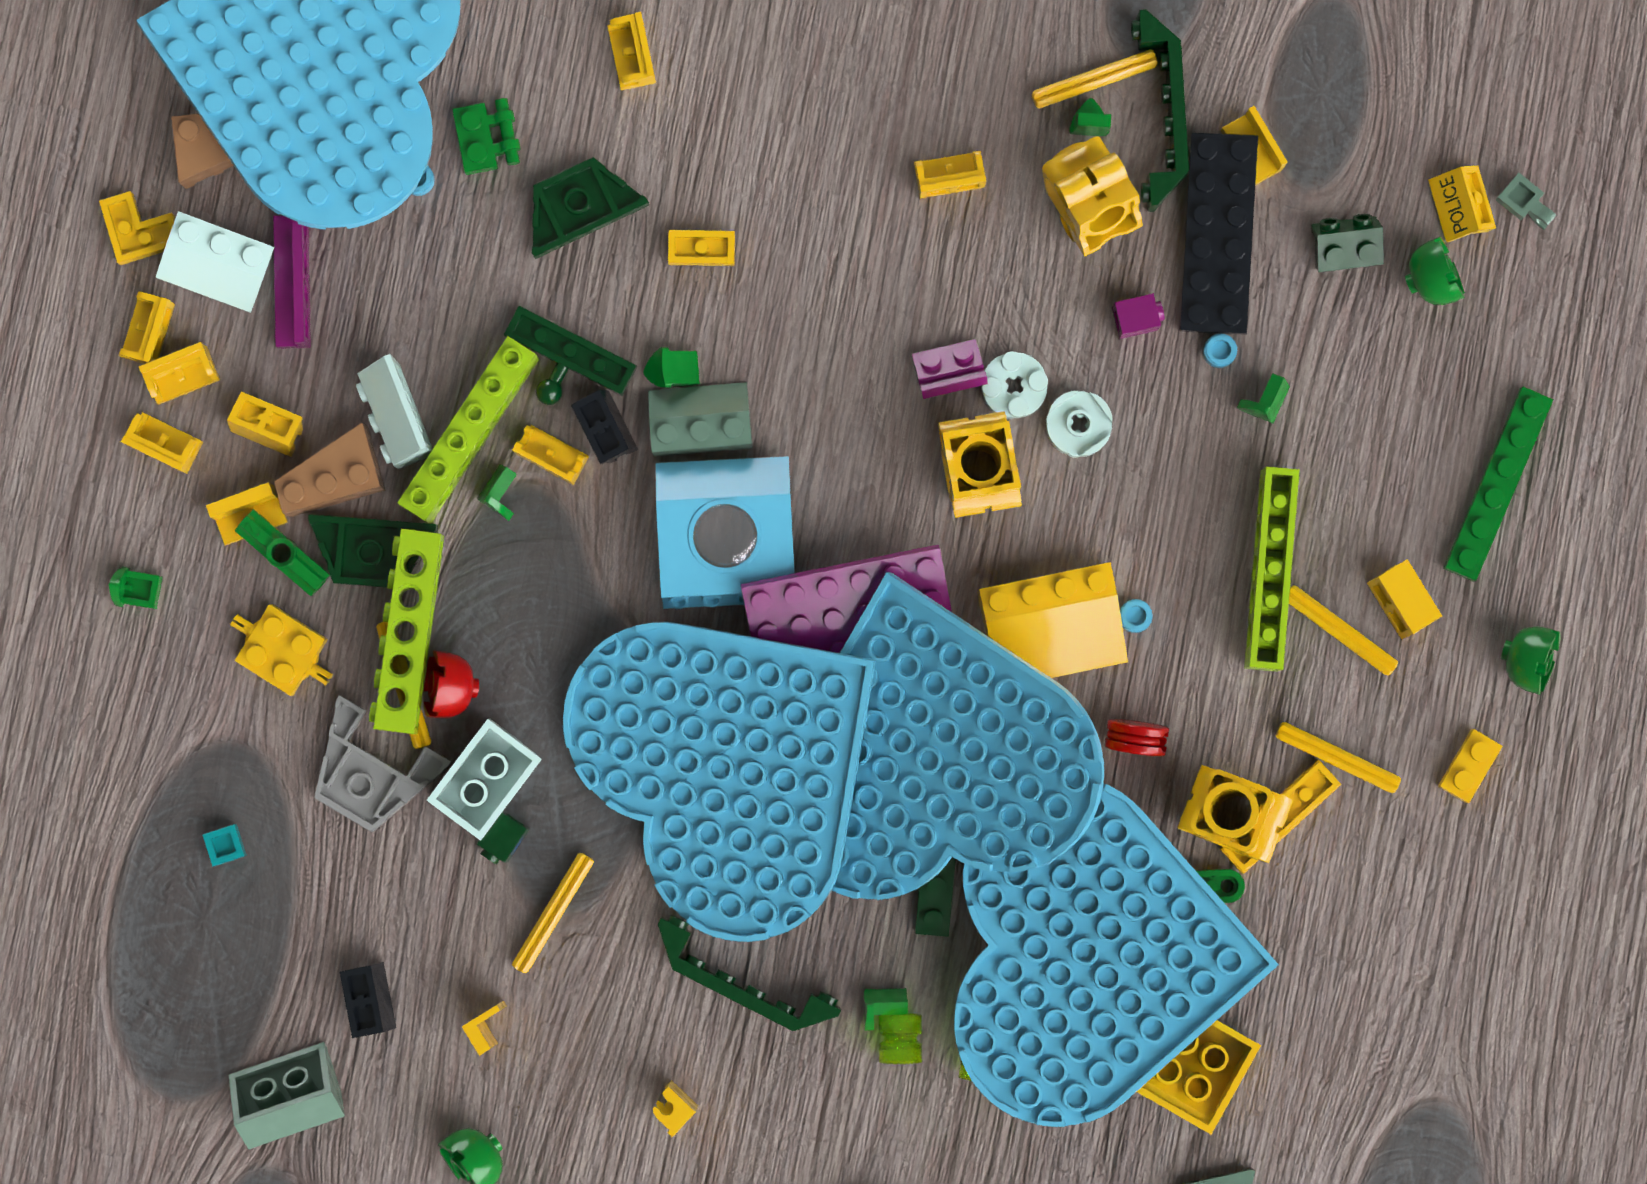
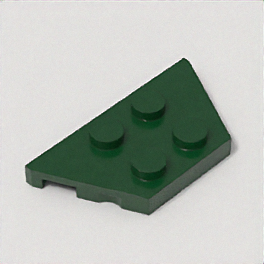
[532,157,649,259]
[308,514,438,588]

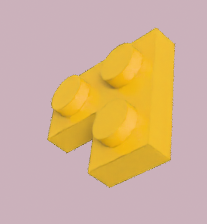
[99,191,175,265]

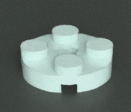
[982,351,1048,419]
[1046,391,1112,458]

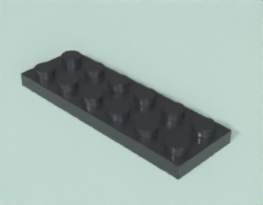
[1180,133,1258,335]

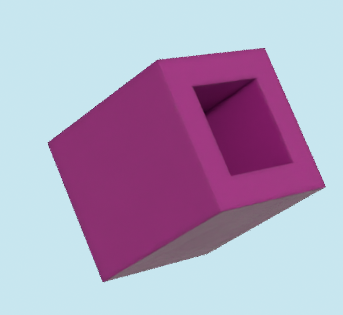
[1112,293,1165,339]

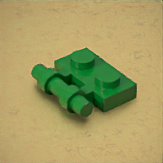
[452,98,521,175]

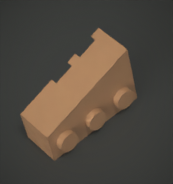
[171,114,234,189]
[274,422,386,517]

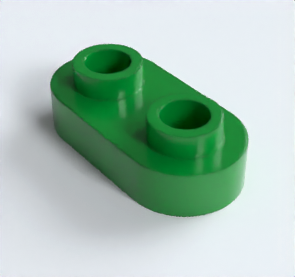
[1195,869,1245,903]

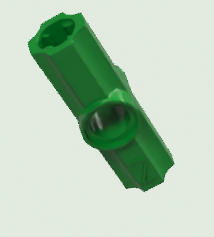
[235,509,330,597]

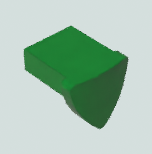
[1069,98,1111,136]
[643,347,700,388]
[1237,373,1290,424]
[477,464,517,521]
[109,566,163,609]
[864,988,908,1031]

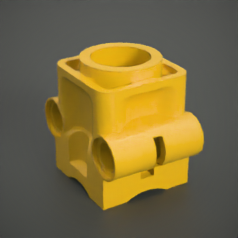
[1042,136,1143,257]
[938,411,1022,518]
[1177,765,1293,863]

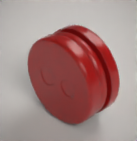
[1104,719,1169,756]

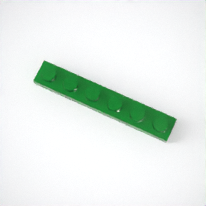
[1443,386,1554,582]

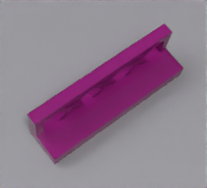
[273,216,311,349]

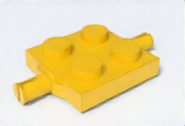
[230,604,333,696]

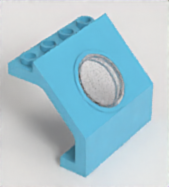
[656,456,795,609]

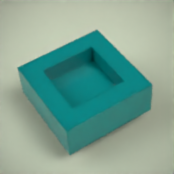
[203,824,247,867]

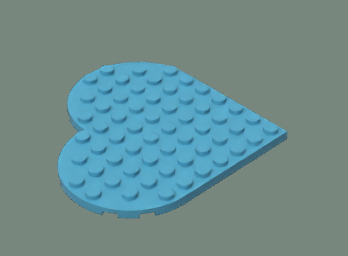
[136,0,460,230]
[831,572,1104,900]
[563,622,876,942]
[954,783,1279,1127]

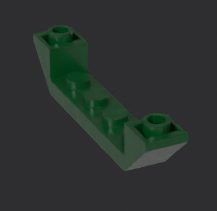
[1131,9,1189,212]
[658,915,841,1031]

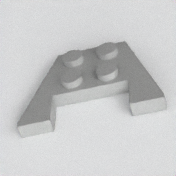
[314,695,452,832]

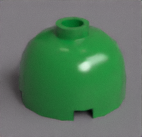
[1405,236,1465,305]
[1501,626,1561,695]
[438,1128,503,1184]

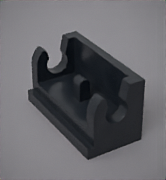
[571,390,638,464]
[339,962,396,1038]

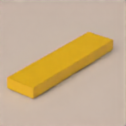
[1219,760,1342,874]

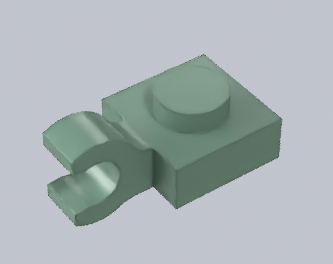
[1496,173,1556,230]

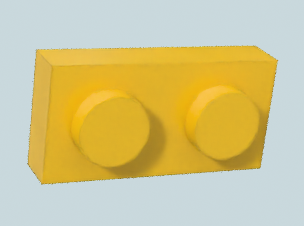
[668,230,735,266]
[1438,729,1503,803]

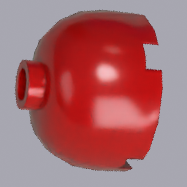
[423,650,479,718]

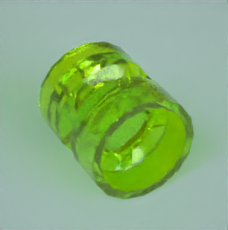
[879,1013,922,1064]

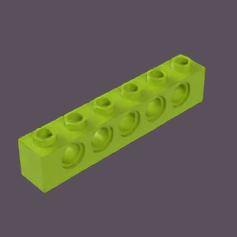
[397,336,539,524]
[1244,466,1300,672]
[369,528,445,735]

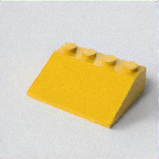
[977,562,1128,678]
[1136,1020,1261,1134]

